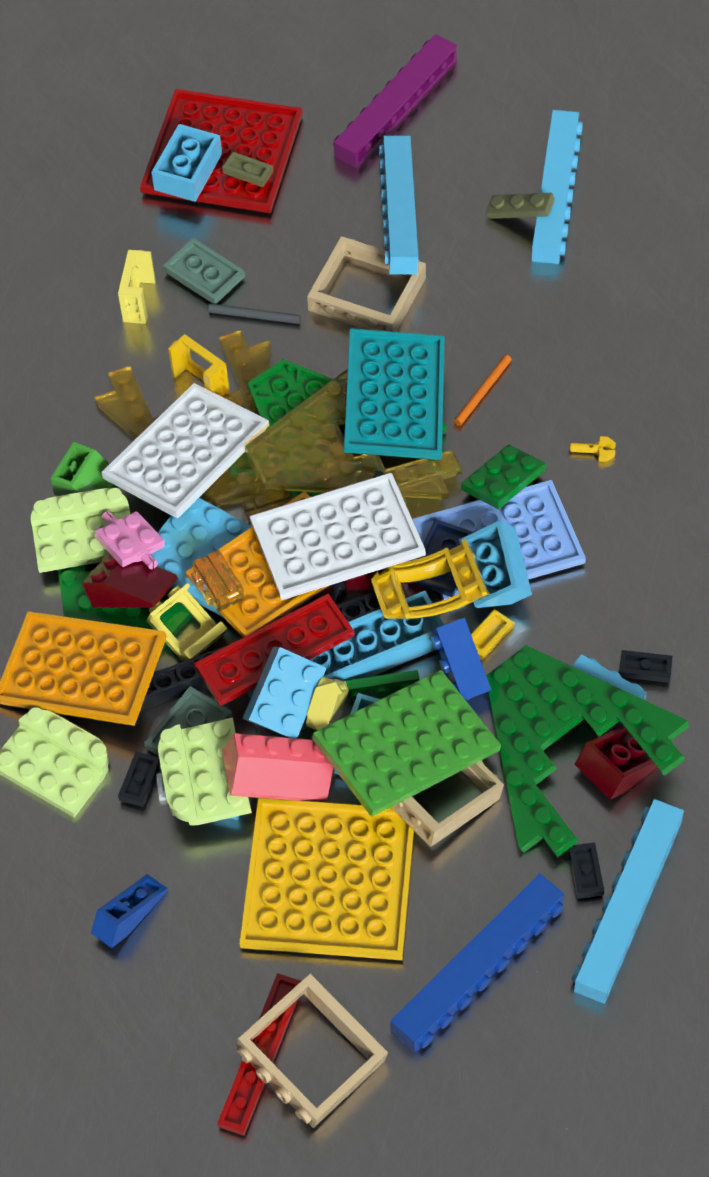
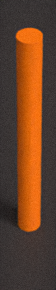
[453,354,512,426]

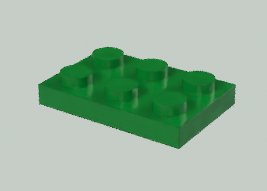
[461,444,546,510]

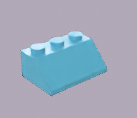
[459,520,532,608]

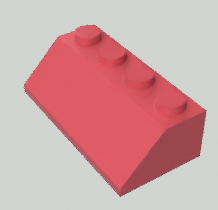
[222,733,333,803]

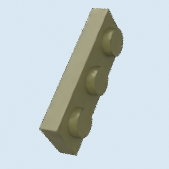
[486,193,555,219]

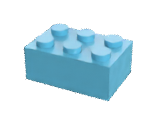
[152,124,222,202]
[242,647,326,739]

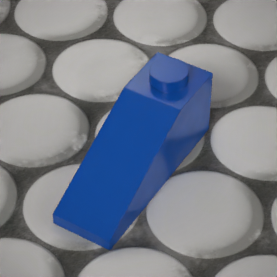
[91,874,168,948]

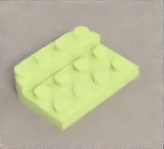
[31,488,130,573]
[0,707,109,818]
[158,718,252,825]

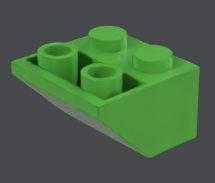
[50,442,113,496]

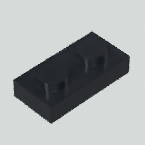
[619,650,673,683]
[118,751,160,807]
[568,842,605,899]

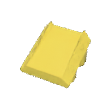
[306,677,349,730]

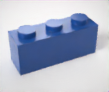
[430,618,491,700]

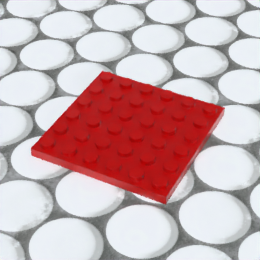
[140,89,303,213]

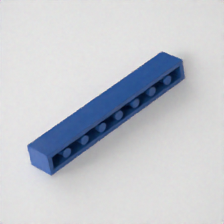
[390,873,564,1053]

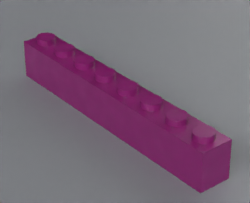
[333,34,457,168]

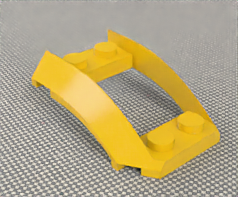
[371,538,490,619]

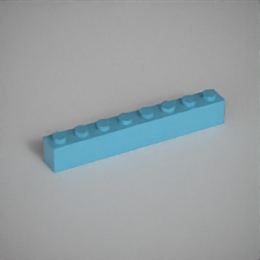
[532,110,583,264]
[379,136,418,274]
[572,799,684,1004]

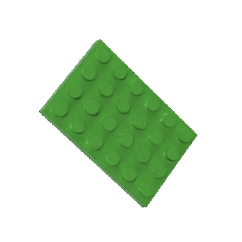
[312,670,501,817]

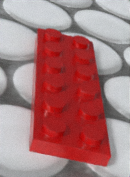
[194,594,355,706]

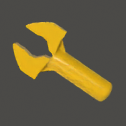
[569,436,616,462]

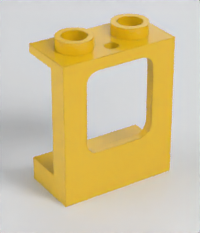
[168,334,230,398]

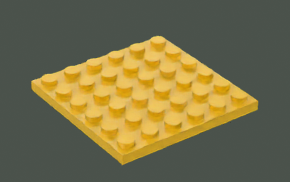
[239,798,414,960]

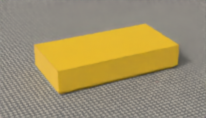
[471,609,514,661]

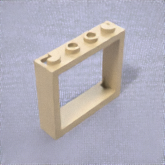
[307,236,426,332]
[391,760,504,847]
[236,974,388,1128]

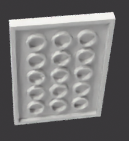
[101,383,269,519]
[250,473,426,600]

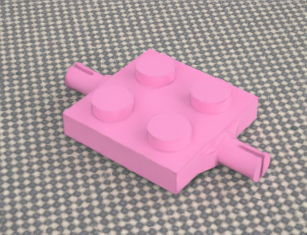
[95,511,164,569]

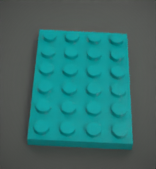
[344,328,445,460]

